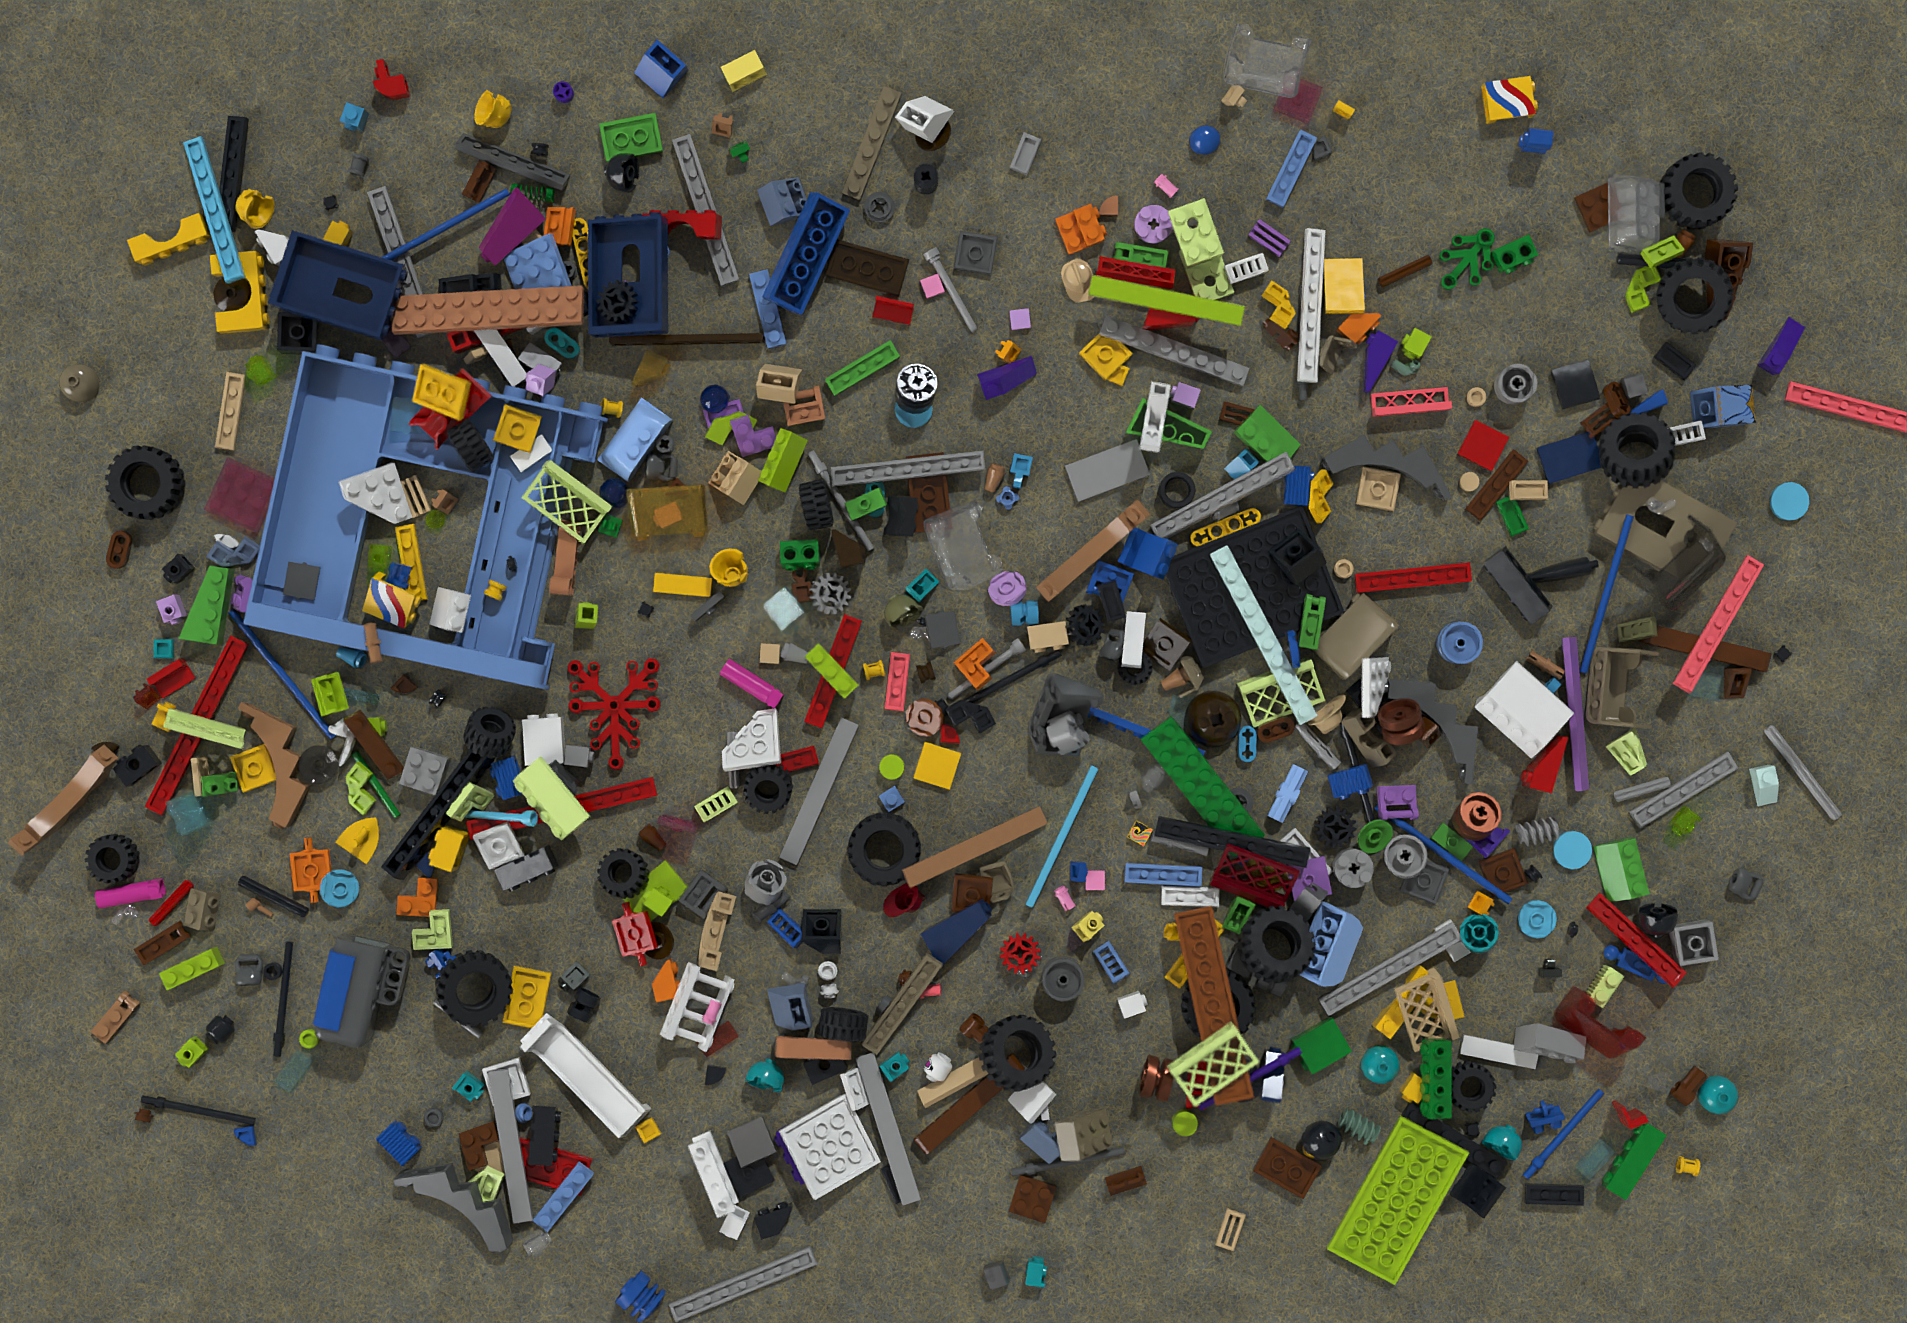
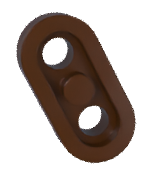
[106,531,132,569]
[1256,716,1295,743]

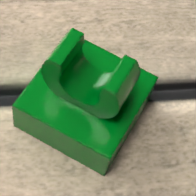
[729,140,750,163]
[598,514,623,538]

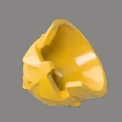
[474,90,512,128]
[235,189,275,229]
[709,548,748,587]

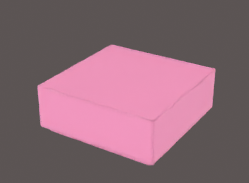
[920,274,945,299]
[1085,870,1105,890]

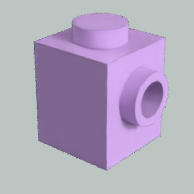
[525,364,556,396]
[1170,382,1200,410]
[156,595,187,625]

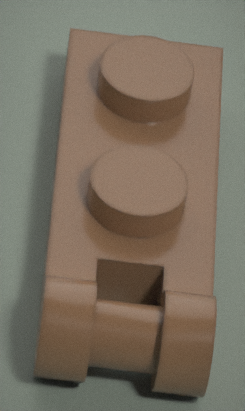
[91,990,140,1044]

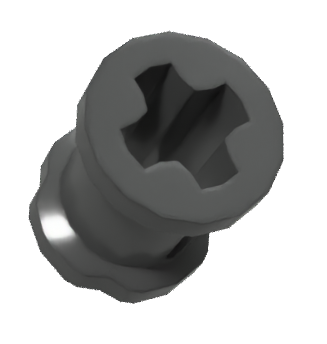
[347,153,369,177]
[563,261,577,280]
[656,435,675,454]

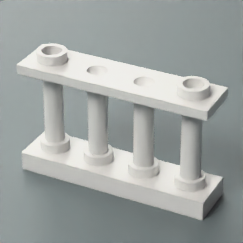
[660,962,734,1052]
[688,1131,739,1218]

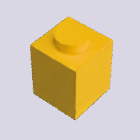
[323,221,354,246]
[1399,1072,1422,1104]

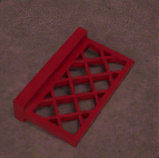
[1210,843,1300,908]

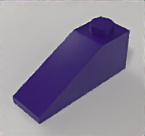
[1757,317,1805,375]
[1363,330,1398,393]
[977,356,1037,400]

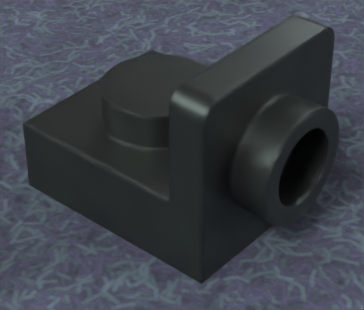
[557,961,590,994]

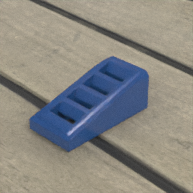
[1627,389,1668,416]
[767,908,802,948]

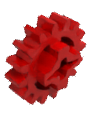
[999,933,1041,975]

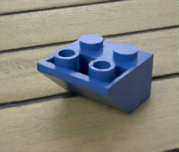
[634,40,688,99]

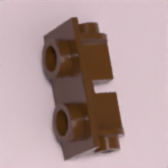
[462,160,496,203]
[1263,314,1299,351]
[1105,1166,1147,1196]

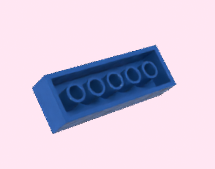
[762,192,850,315]

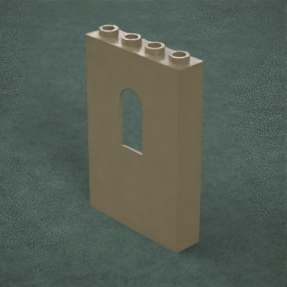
[1593,481,1737,591]

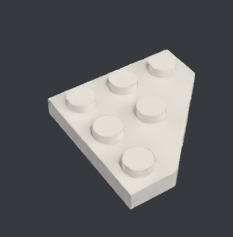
[338,463,412,524]
[1362,657,1391,717]
[722,708,781,772]

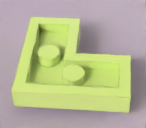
[446,782,494,822]
[412,909,453,950]

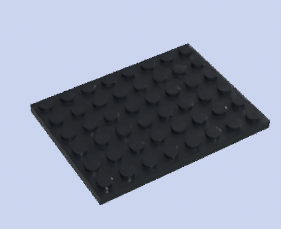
[1165,506,1344,669]

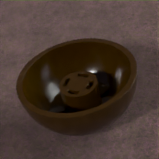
[1185,690,1242,747]

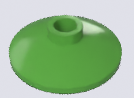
[1357,819,1393,854]

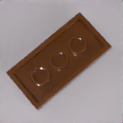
[906,452,952,533]

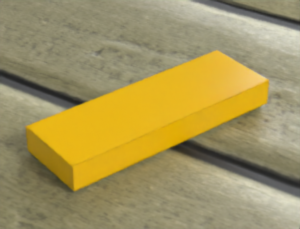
[653,573,713,597]

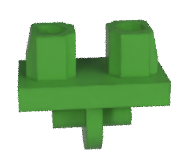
[201,772,238,797]

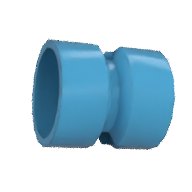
[1011,600,1039,626]

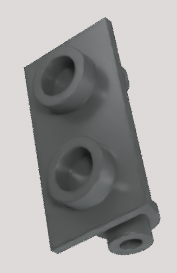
[549,759,580,796]

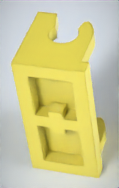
[721,50,767,92]

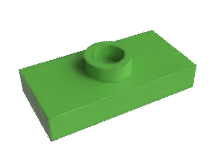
[845,488,888,521]
[1430,822,1473,861]

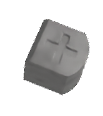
[1620,373,1648,399]
[984,1260,1010,1290]

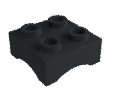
[883,496,919,537]

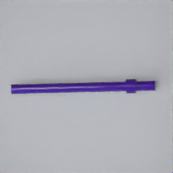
[1198,1047,1302,1110]

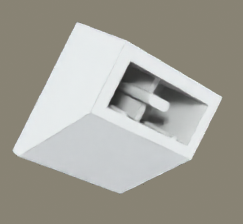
[895,96,954,143]

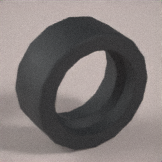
[1158,472,1196,509]

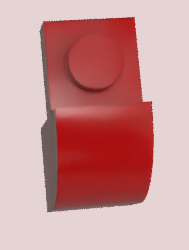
[373,59,410,100]

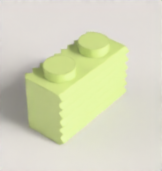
[1583,965,1624,1008]

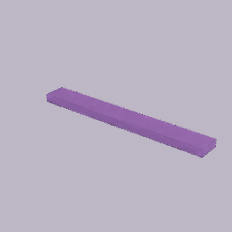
[1562,637,1589,791]

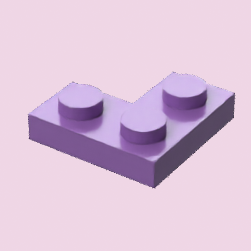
[730,415,776,457]

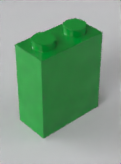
[1290,1016,1352,1075]

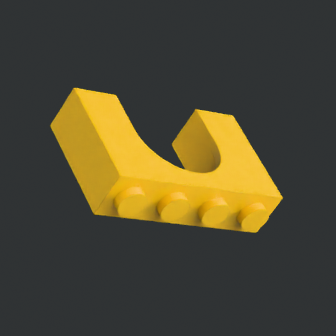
[210,251,270,334]

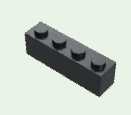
[1484,546,1553,624]

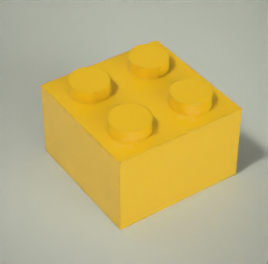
[428,826,470,872]

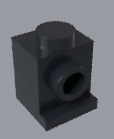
[162,553,196,584]

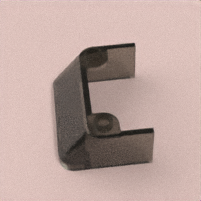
[1633,515,1726,611]

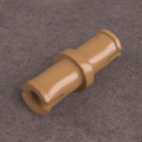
[363,623,383,663]
[1525,650,1565,680]

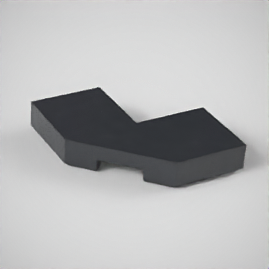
[944,700,996,733]

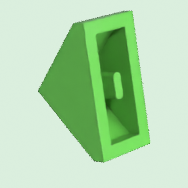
[1222,896,1255,934]

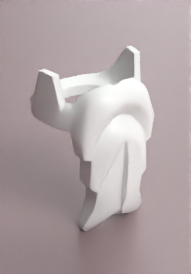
[328,718,356,766]

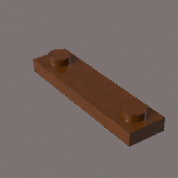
[343,709,404,779]

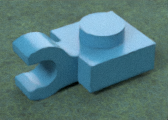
[1010,453,1033,489]

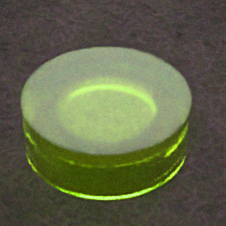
[425,510,445,529]

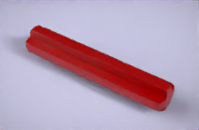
[149,880,194,926]

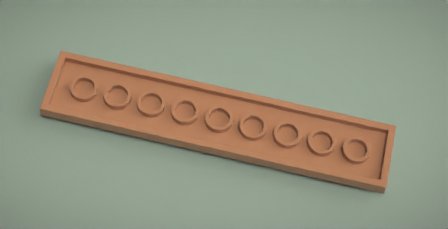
[392,286,584,335]

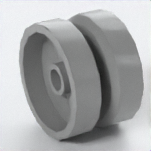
[1384,835,1427,879]

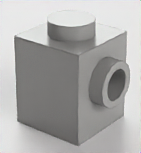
[564,745,594,767]

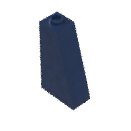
[921,898,992,966]

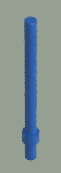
[1522,1088,1604,1179]

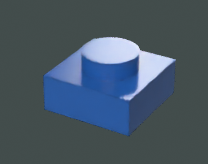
[1070,861,1088,882]

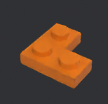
[953,638,996,691]
[396,877,438,917]

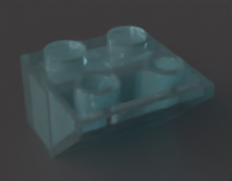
[166,791,214,837]

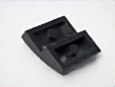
[1551,360,1600,409]

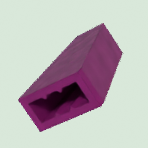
[479,187,546,265]

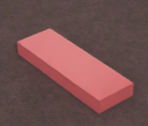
[885,652,910,711]

